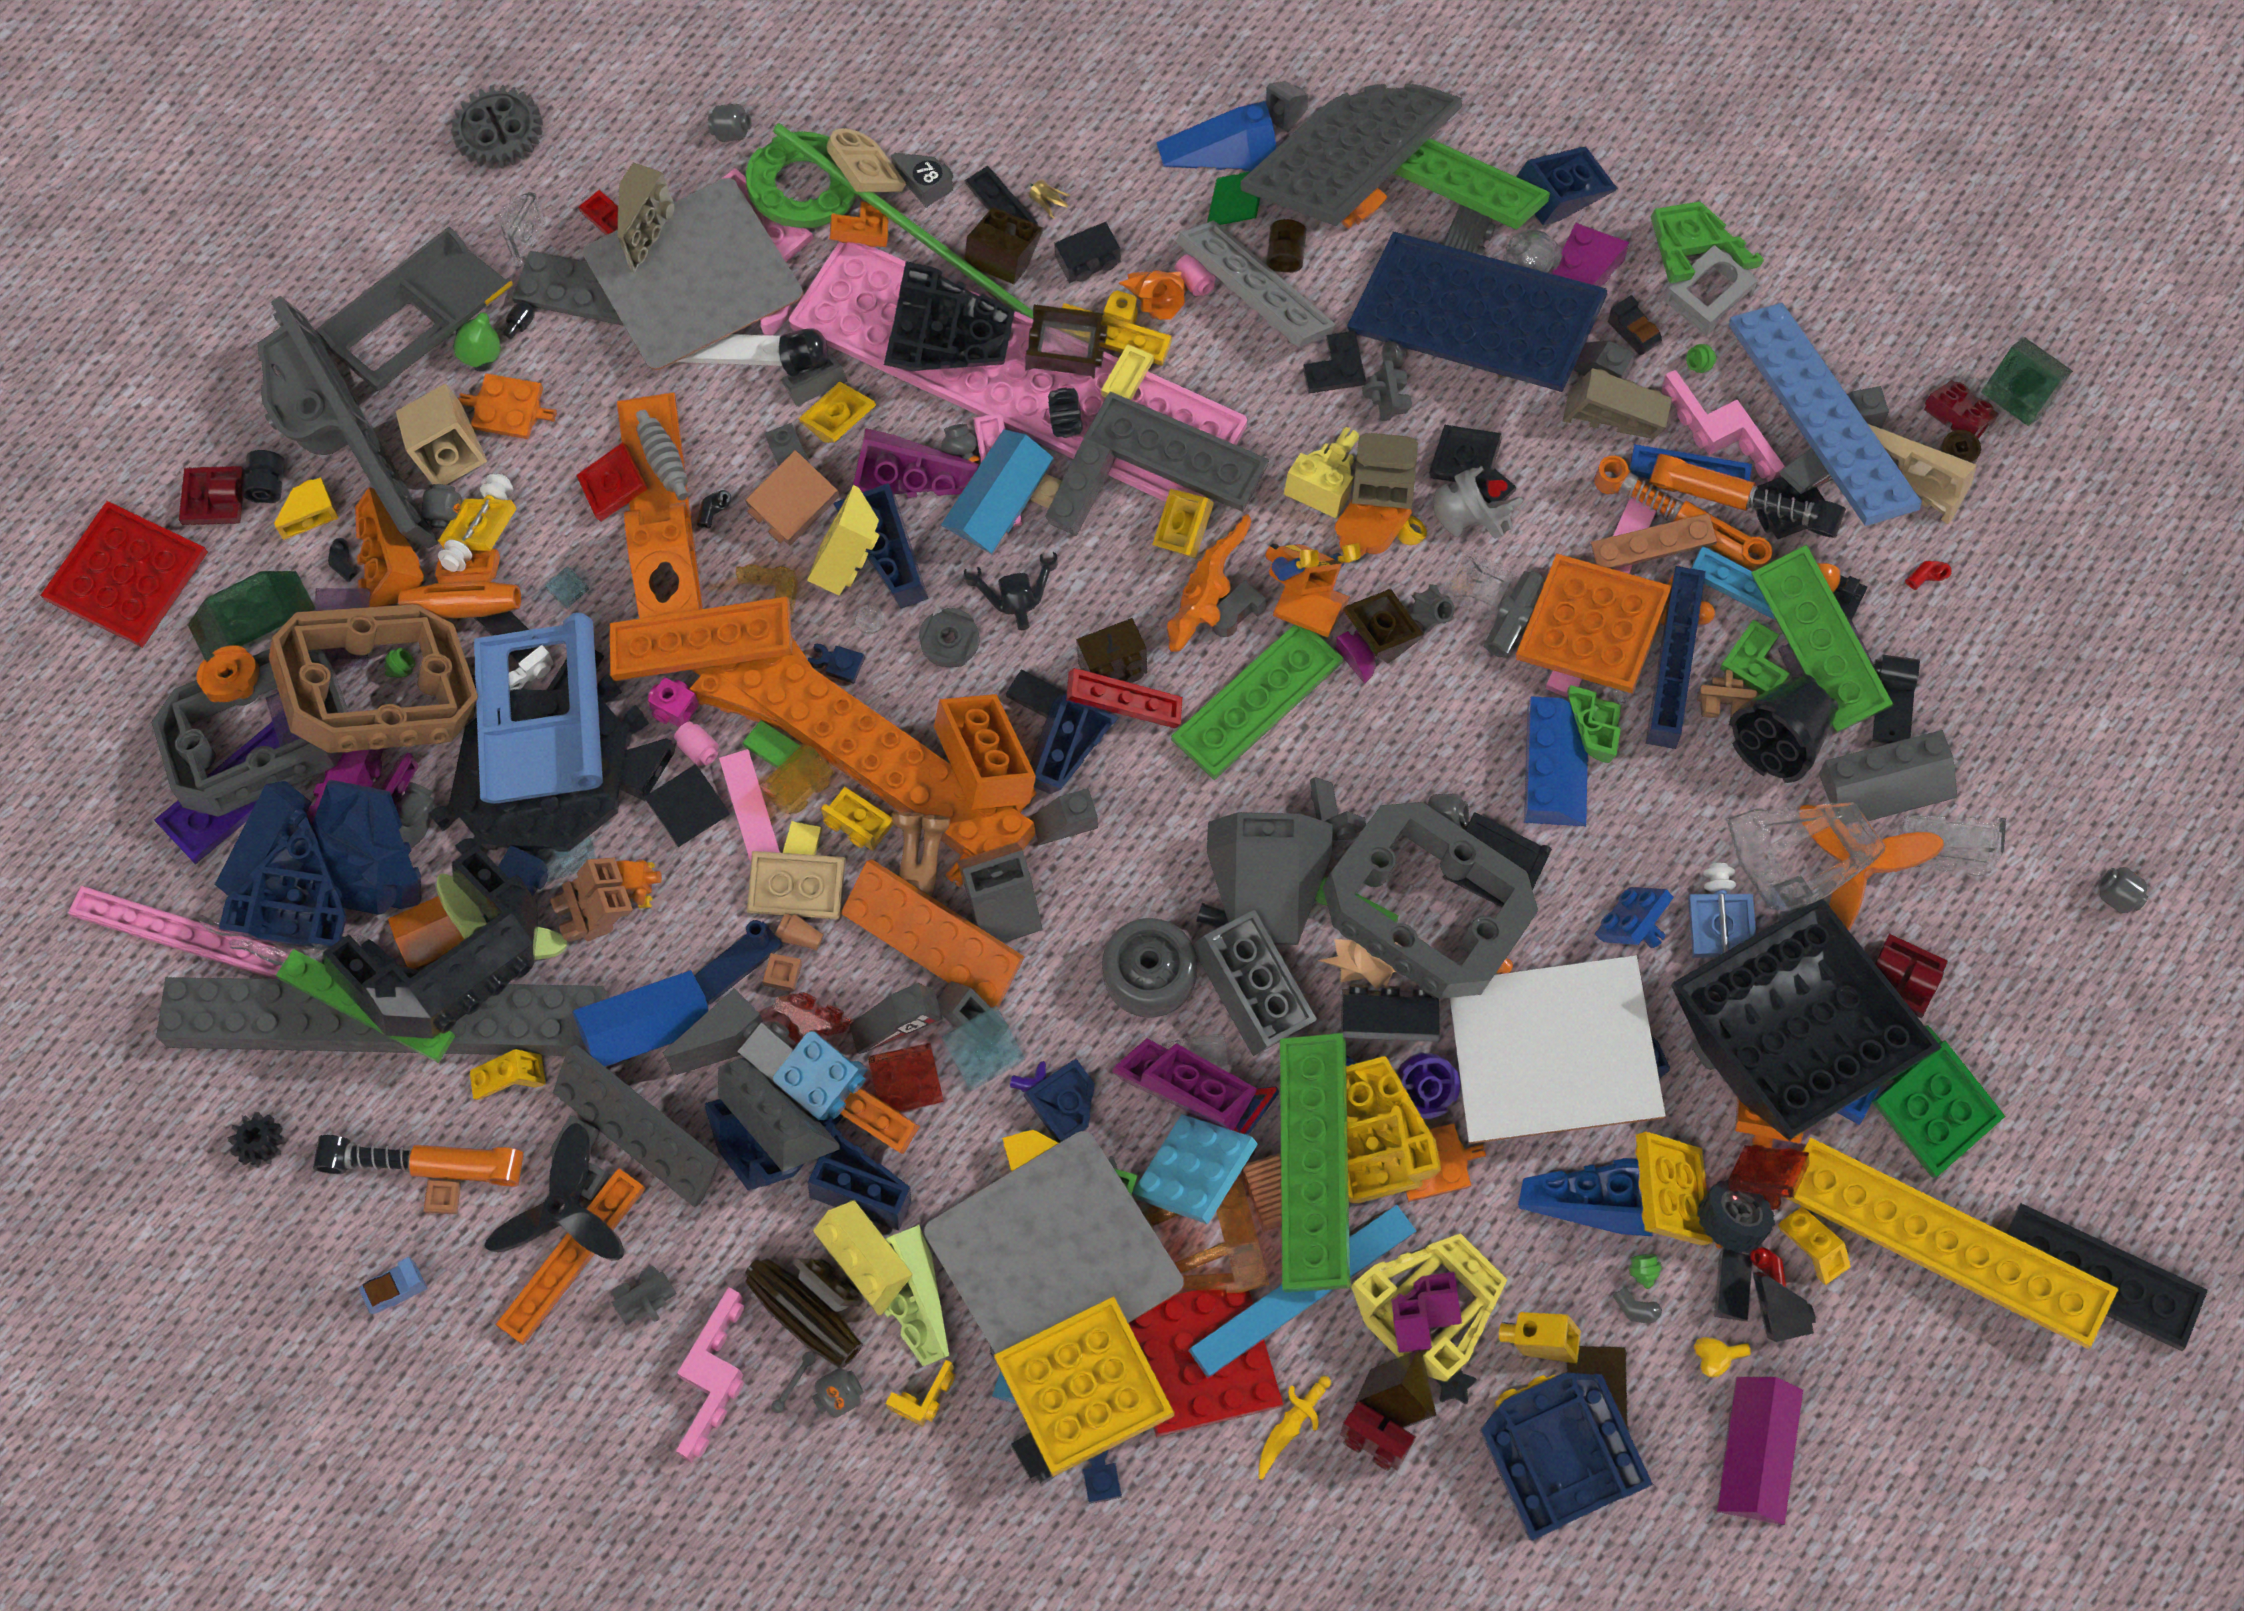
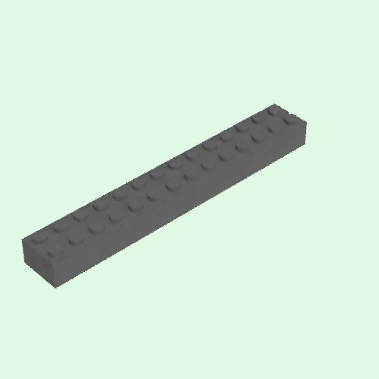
[156,977,610,1056]

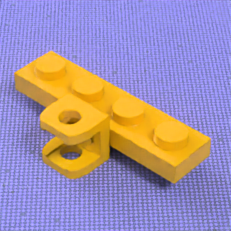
[1054,290,1172,366]

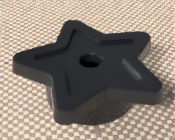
[1435,1369,1477,1404]

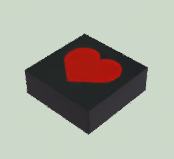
[1477,468,1516,504]

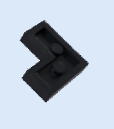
[1303,331,1366,394]

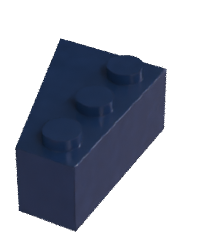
[1030,693,1119,794]
[808,1127,911,1231]

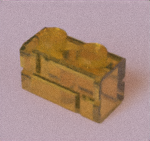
[759,744,834,815]

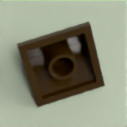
[1343,589,1424,664]
[1355,1350,1437,1431]

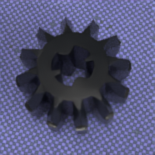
[1048,387,1083,438]
[228,1112,285,1168]

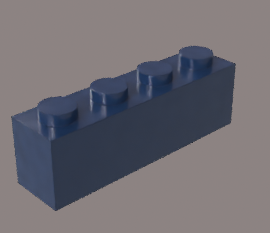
[214,781,312,896]

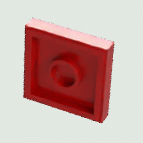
[576,442,648,522]

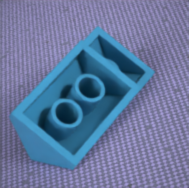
[941,429,1054,554]

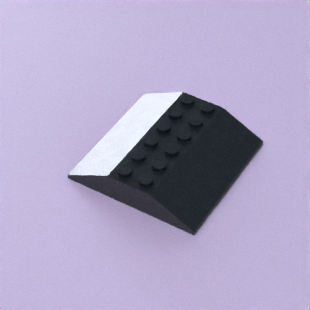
[1671,897,1942,1141]

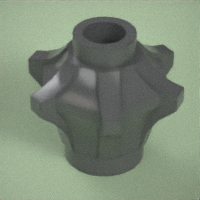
[1410,584,1455,632]

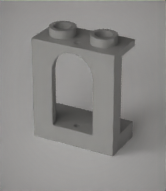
[1664,245,1758,337]

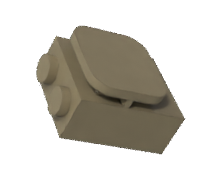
[1352,433,1418,509]

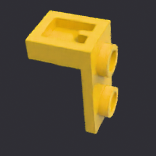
[469,1049,546,1100]
[1778,1207,1851,1285]
[885,1360,956,1427]

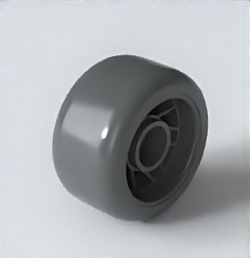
[1102,918,1197,1018]

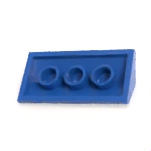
[572,970,709,1067]

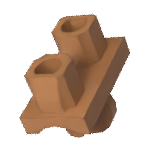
[1697,670,1757,719]

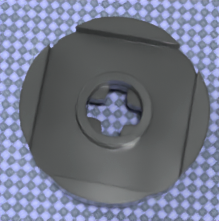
[919,608,980,667]

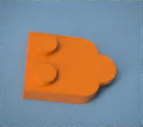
[1335,500,1412,557]

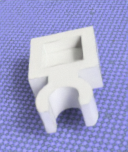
[509,645,554,691]

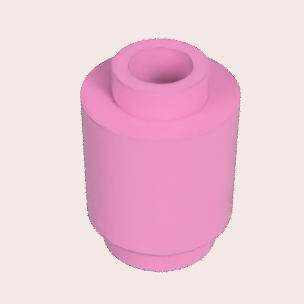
[1175,254,1216,296]
[674,722,719,766]

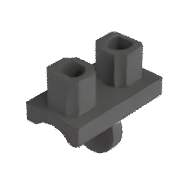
[1362,360,1412,421]
[611,1266,677,1325]

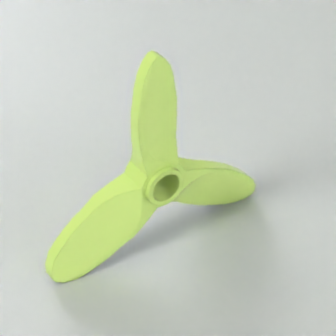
[436,873,567,960]

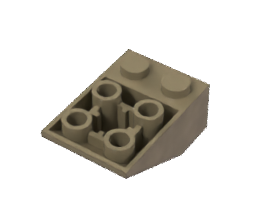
[617,162,675,272]

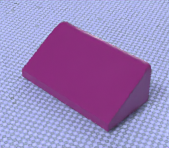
[381,752,419,806]

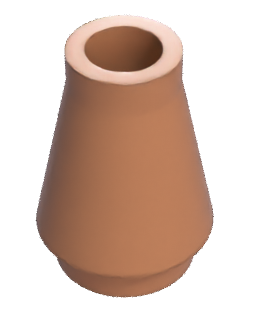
[775,913,824,951]

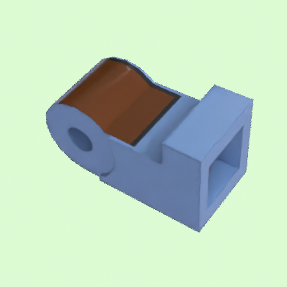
[359,1257,428,1314]

